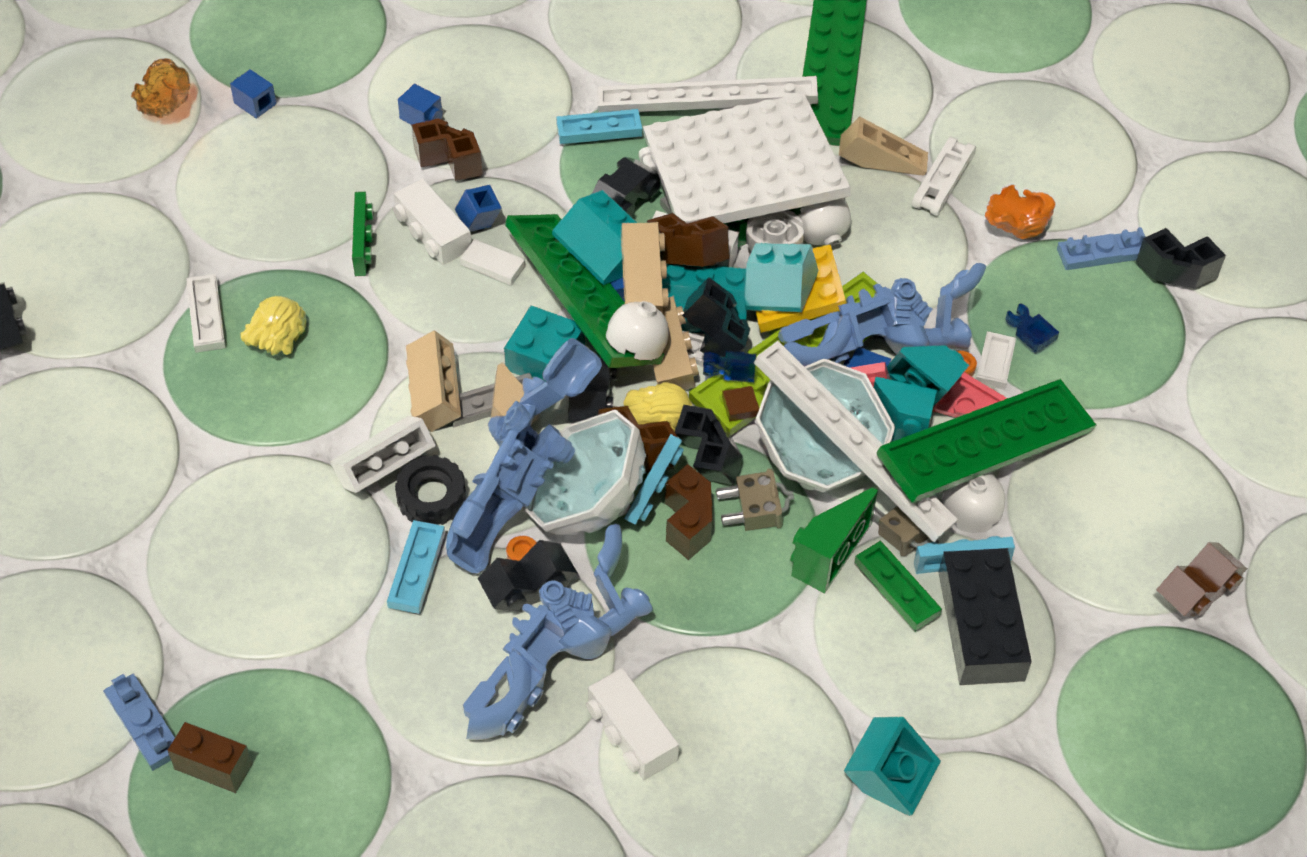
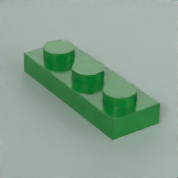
[352,192,374,276]
[854,540,942,632]

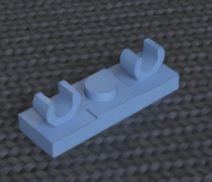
[1057,227,1146,270]
[103,673,175,771]

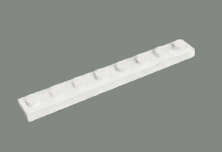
[598,76,818,113]
[754,341,958,542]

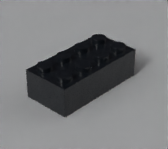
[938,548,1032,685]

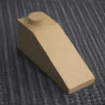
[839,116,928,176]

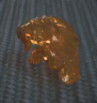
[131,58,191,118]

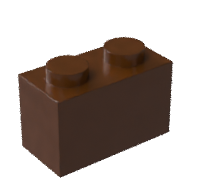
[167,722,252,793]

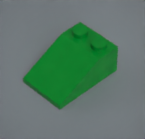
[790,487,878,594]

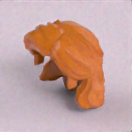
[985,185,1056,239]

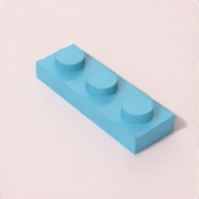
[556,109,642,144]
[624,434,684,525]
[387,520,445,614]
[914,536,1015,574]

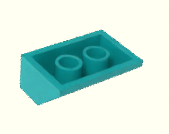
[552,190,637,285]
[662,263,747,334]

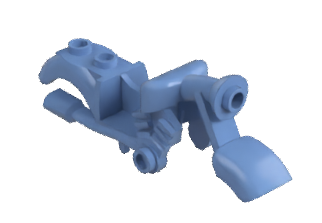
[778,263,986,366]
[446,338,602,573]
[463,524,653,740]

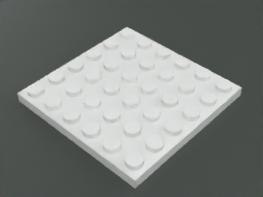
[643,93,851,223]

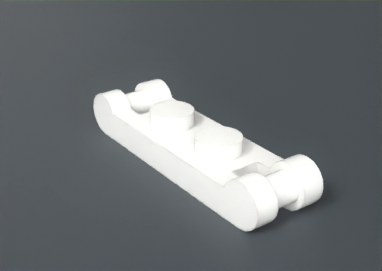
[912,136,976,216]

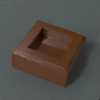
[722,386,759,422]

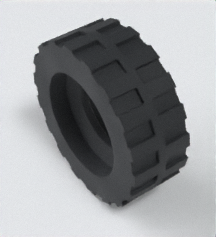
[395,455,466,525]

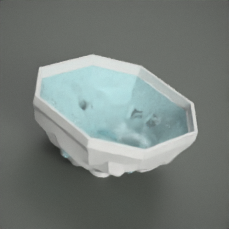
[755,359,895,492]
[523,410,646,535]

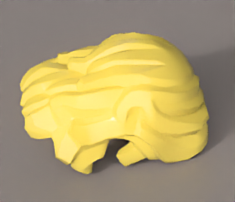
[240,296,306,355]
[623,382,692,432]

